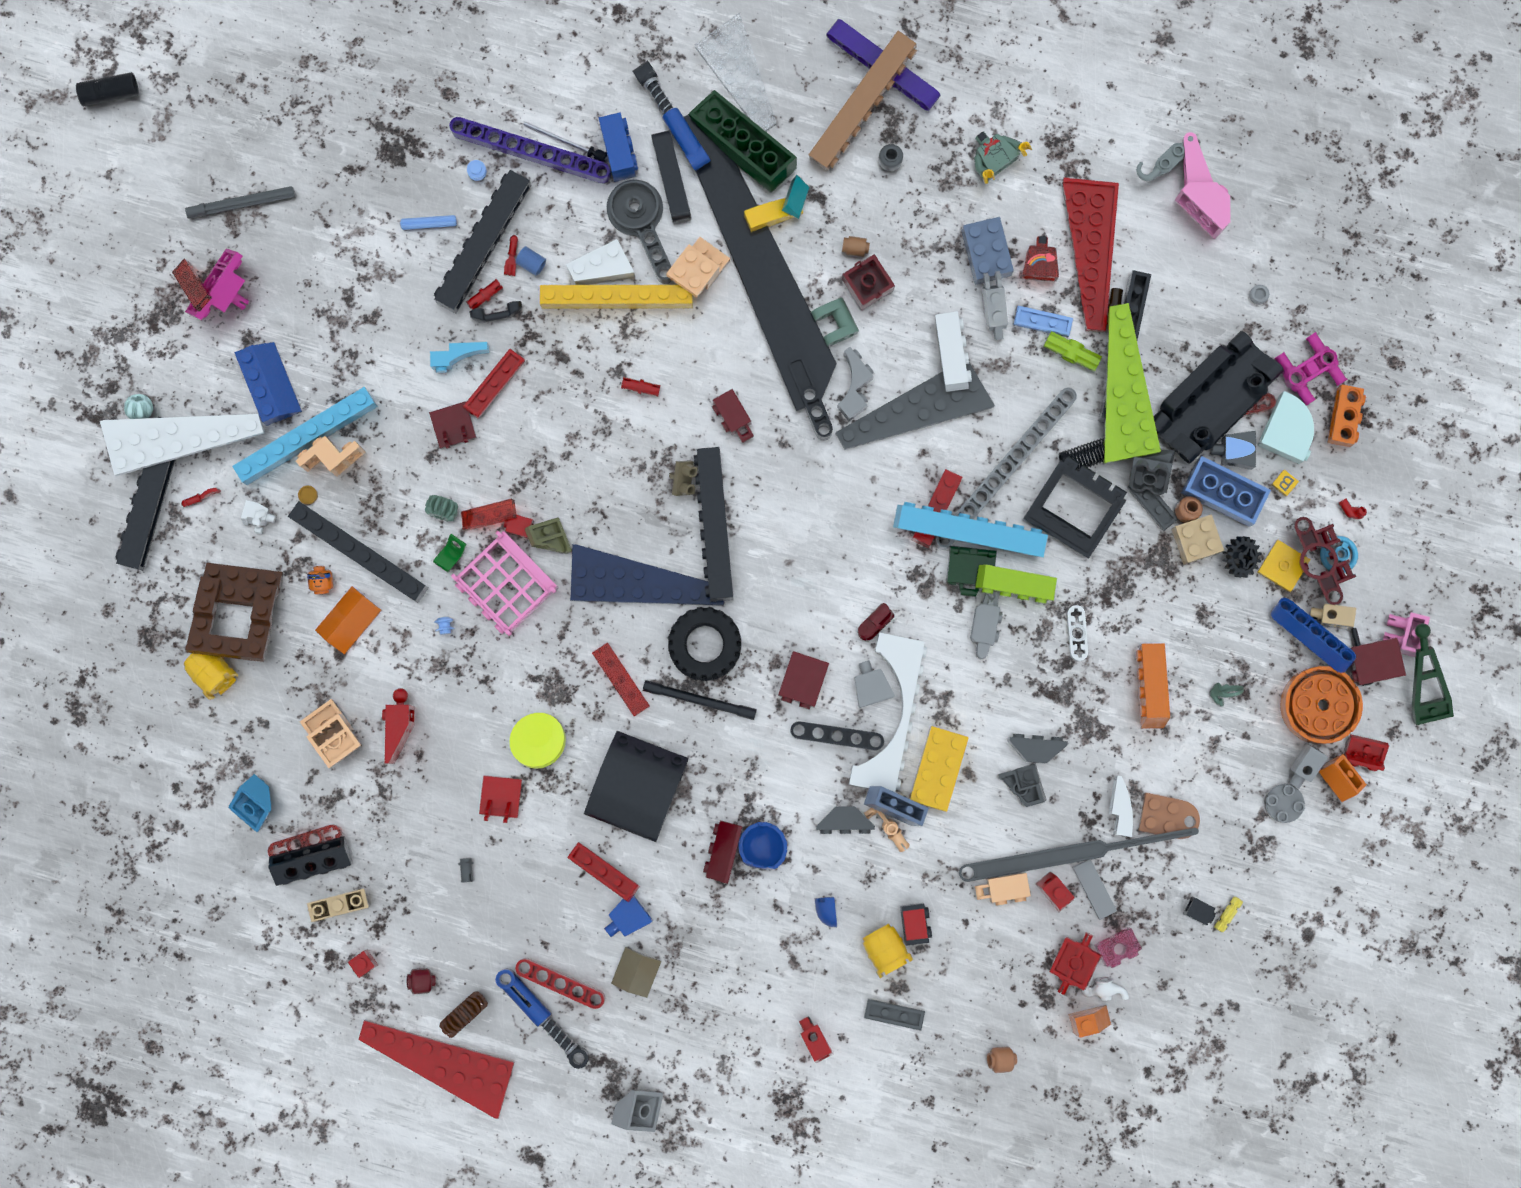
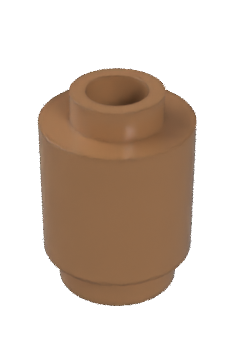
[842,236,870,257]

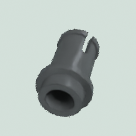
[458,858,474,883]

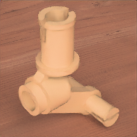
[864,808,910,852]

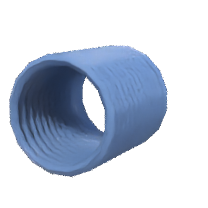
[515,246,546,276]

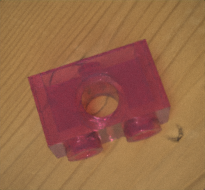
[1094,927,1142,968]

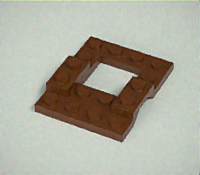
[185,562,283,662]

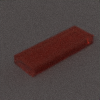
[461,498,517,531]

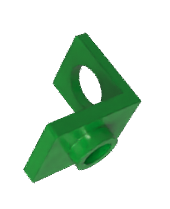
[433,534,467,572]

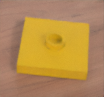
[1257,540,1311,592]

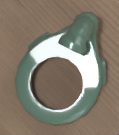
[1210,682,1244,706]

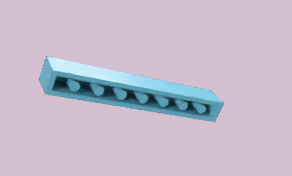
[232,387,378,485]
[893,502,1048,557]

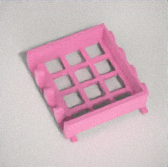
[451,531,558,636]

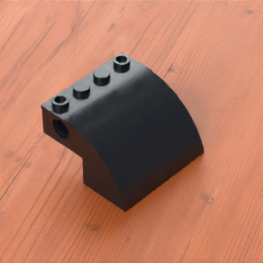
[584,731,689,842]

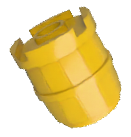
[184,653,238,700]
[862,924,914,978]

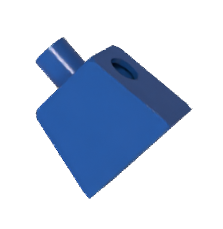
[604,896,653,937]

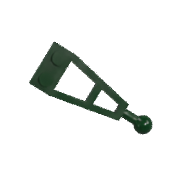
[1412,623,1454,725]

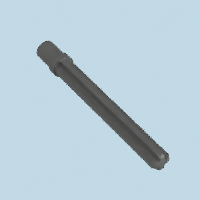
[185,186,295,219]

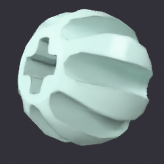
[124,394,153,419]

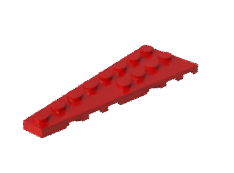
[1062,177,1119,332]
[358,1020,515,1119]

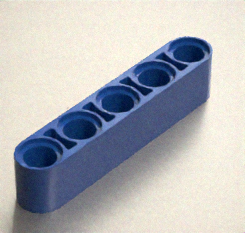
[1271,598,1356,673]

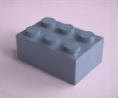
[961,217,1014,285]

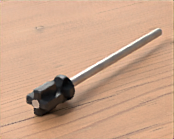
[523,122,607,162]

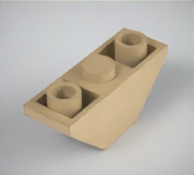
[307,888,369,922]

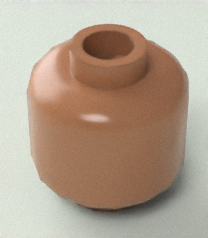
[1175,496,1203,523]
[987,1047,1017,1073]

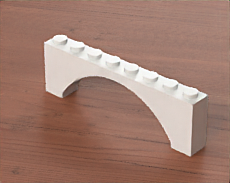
[848,633,927,792]

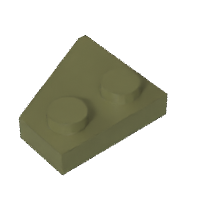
[525,517,572,554]

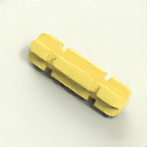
[1214,897,1243,932]

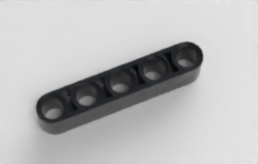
[651,130,691,223]
[790,721,884,751]

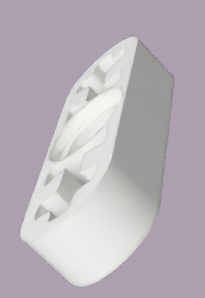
[1067,605,1088,661]

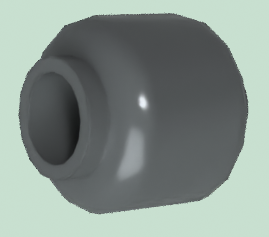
[878,144,903,171]

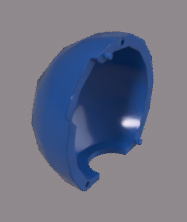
[738,822,787,870]

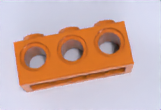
[1327,384,1366,447]

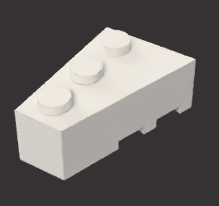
[566,239,635,285]

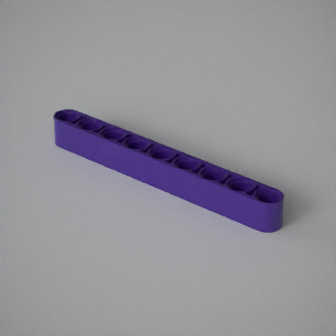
[449,117,611,184]

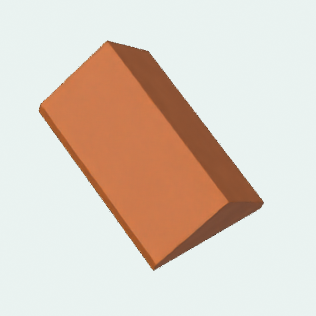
[315,586,382,655]

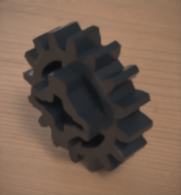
[1222,536,1262,578]

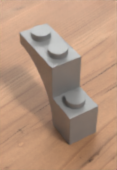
[837,347,874,422]

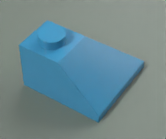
[228,774,272,832]

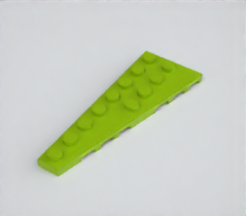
[1104,303,1161,464]

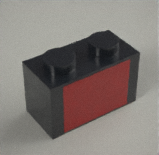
[900,903,932,946]

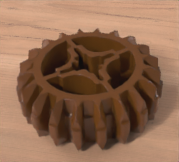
[439,991,488,1038]

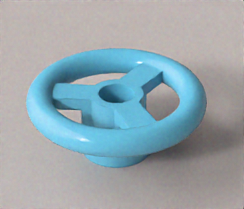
[1320,536,1358,573]

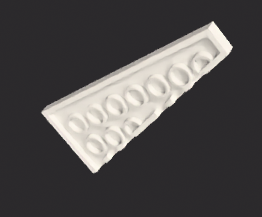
[100,414,265,476]

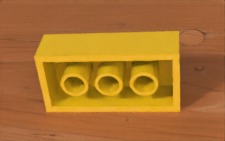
[909,726,969,812]

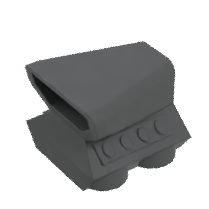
[1129,450,1175,495]

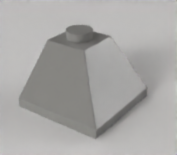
[611,1090,663,1132]

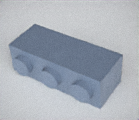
[864,786,929,826]

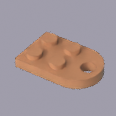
[1138,793,1200,839]

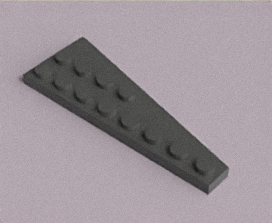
[835,362,995,450]

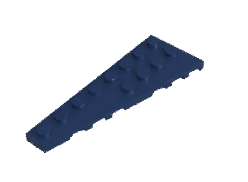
[570,544,724,606]

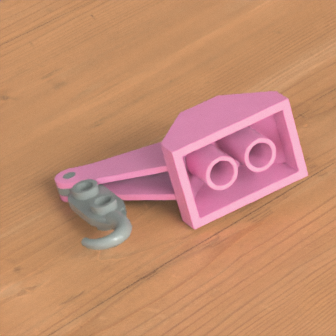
[1136,132,1231,239]

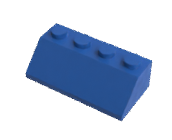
[234,342,302,426]

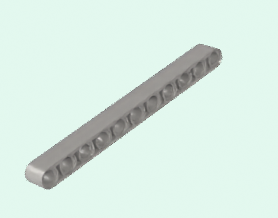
[935,387,1077,550]

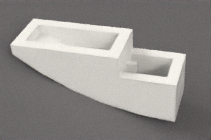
[1109,776,1133,837]

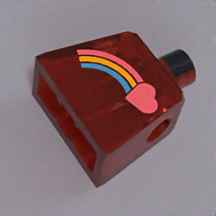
[1021,236,1059,282]

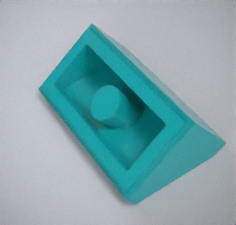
[782,175,809,219]

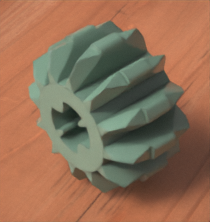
[425,495,458,522]

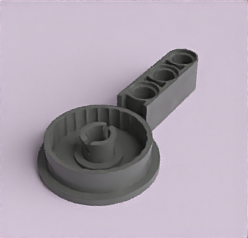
[607,180,672,284]

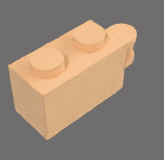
[975,873,1031,906]

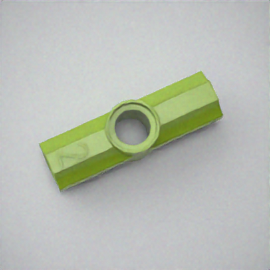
[1043,331,1102,372]

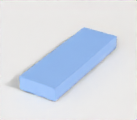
[1013,305,1073,337]

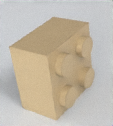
[1171,514,1224,565]

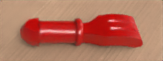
[504,235,518,276]
[181,488,221,507]

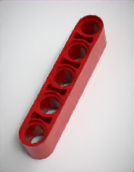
[515,958,606,1009]

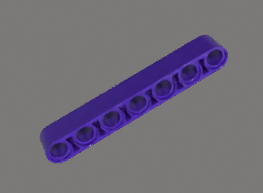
[826,19,941,111]

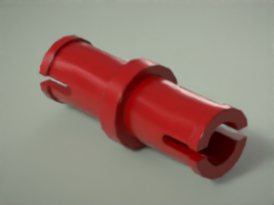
[466,279,503,310]
[621,377,661,397]

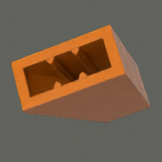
[1068,1005,1111,1038]

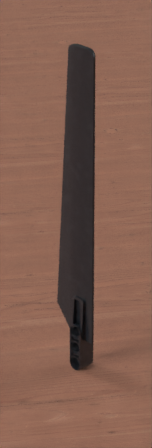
[684,115,837,441]

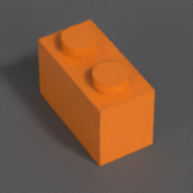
[1319,754,1367,802]

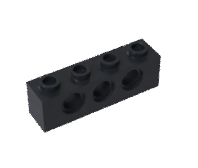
[268,836,352,886]

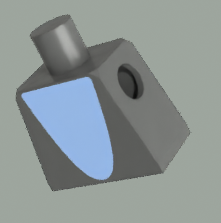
[1211,431,1256,470]

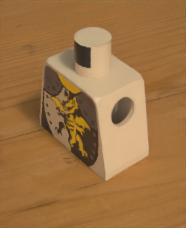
[1310,604,1356,631]

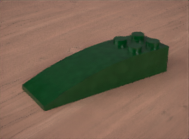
[688,90,797,193]

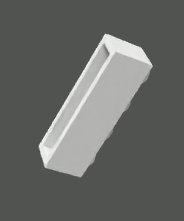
[935,311,972,392]

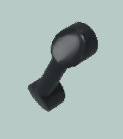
[469,301,523,323]

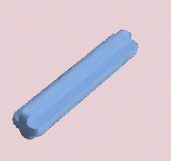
[400,215,457,230]

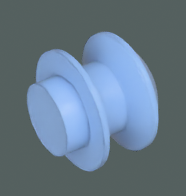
[467,160,487,181]
[434,617,455,635]

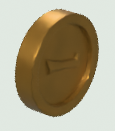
[298,485,318,505]

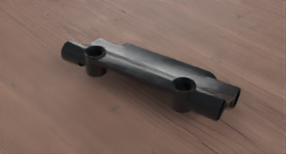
[1153,331,1284,464]

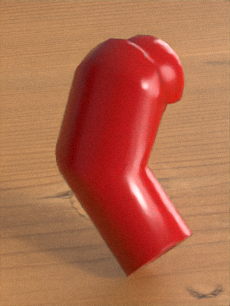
[1338,498,1367,520]

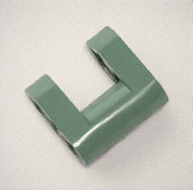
[811,297,859,347]

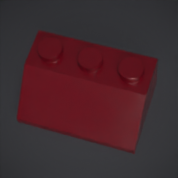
[703,820,743,884]

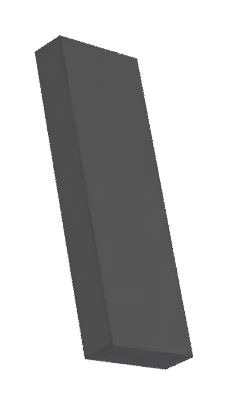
[1127,486,1178,531]
[864,999,925,1031]

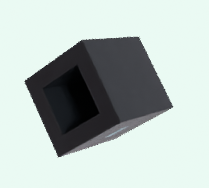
[1183,897,1216,926]

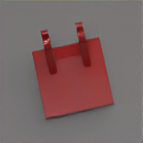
[479,776,522,823]

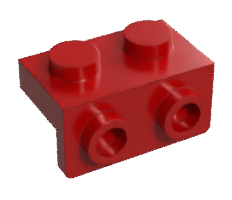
[1344,734,1389,771]

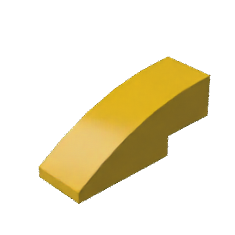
[744,198,803,232]

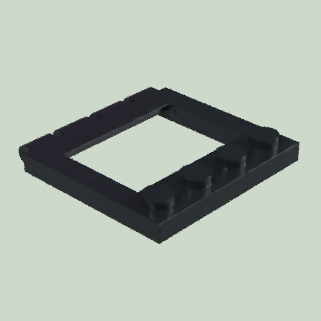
[1024,456,1127,559]

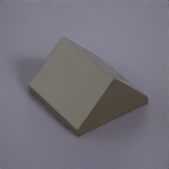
[611,947,661,998]

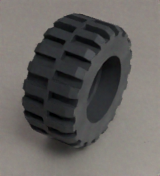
[668,607,741,681]

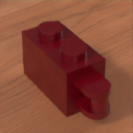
[711,389,754,443]

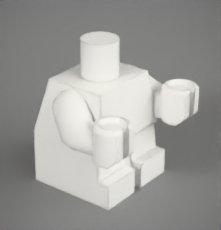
[241,500,276,535]

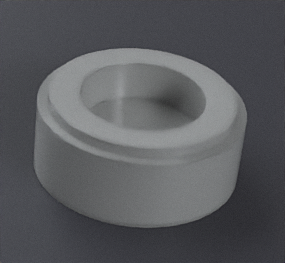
[1249,285,1270,305]

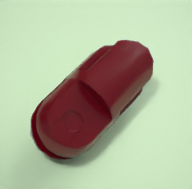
[858,603,895,641]

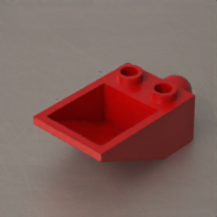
[382,688,415,764]

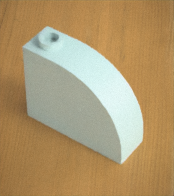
[1257,391,1314,464]

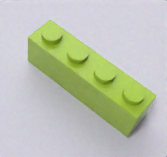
[976,565,1057,604]

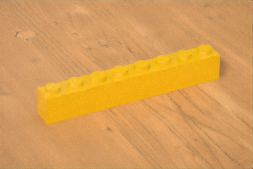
[540,285,693,309]

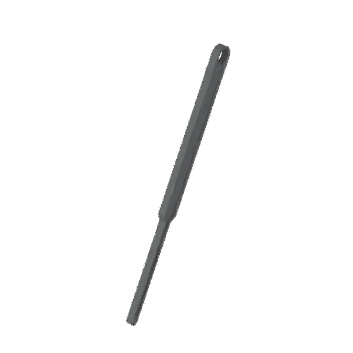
[959,828,1199,882]

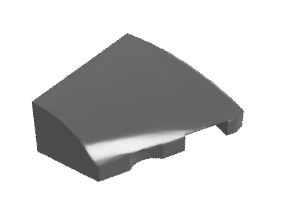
[998,763,1047,807]

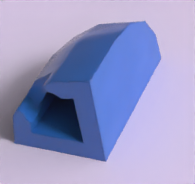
[814,897,837,928]

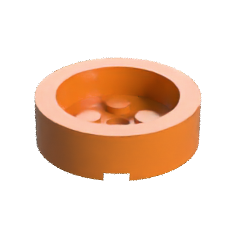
[1280,666,1363,744]

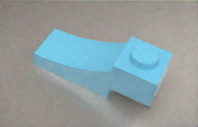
[430,342,489,373]

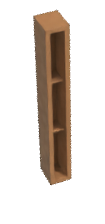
[808,30,917,171]

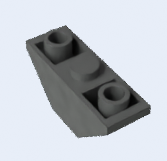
[1007,734,1068,764]
[816,806,875,834]

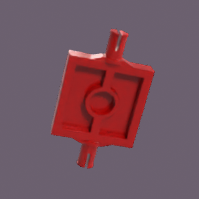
[1049,932,1102,995]

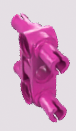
[1274,332,1348,406]

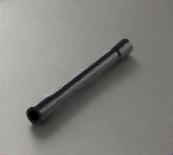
[642,680,757,720]

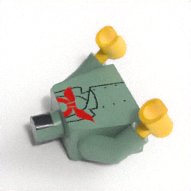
[974,131,1032,184]

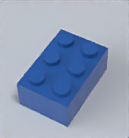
[598,112,638,182]

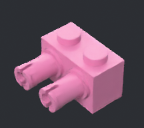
[1383,612,1430,657]

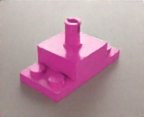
[185,248,249,320]

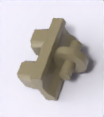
[669,460,698,496]

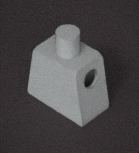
[854,660,895,708]
[1289,743,1328,789]

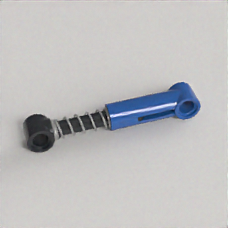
[632,60,711,171]
[495,968,590,1069]

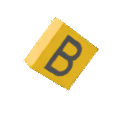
[1271,469,1299,497]

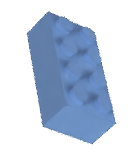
[1181,456,1271,527]

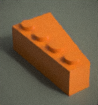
[1136,643,1170,729]

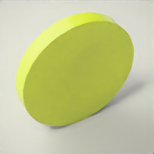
[509,713,566,769]

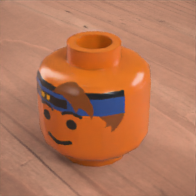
[307,566,333,594]

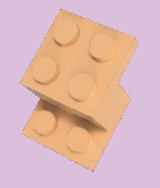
[666,237,730,298]
[296,436,366,477]
[300,699,362,768]

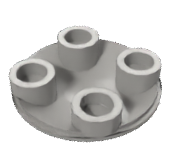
[1266,784,1305,823]

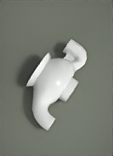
[1082,977,1129,1001]

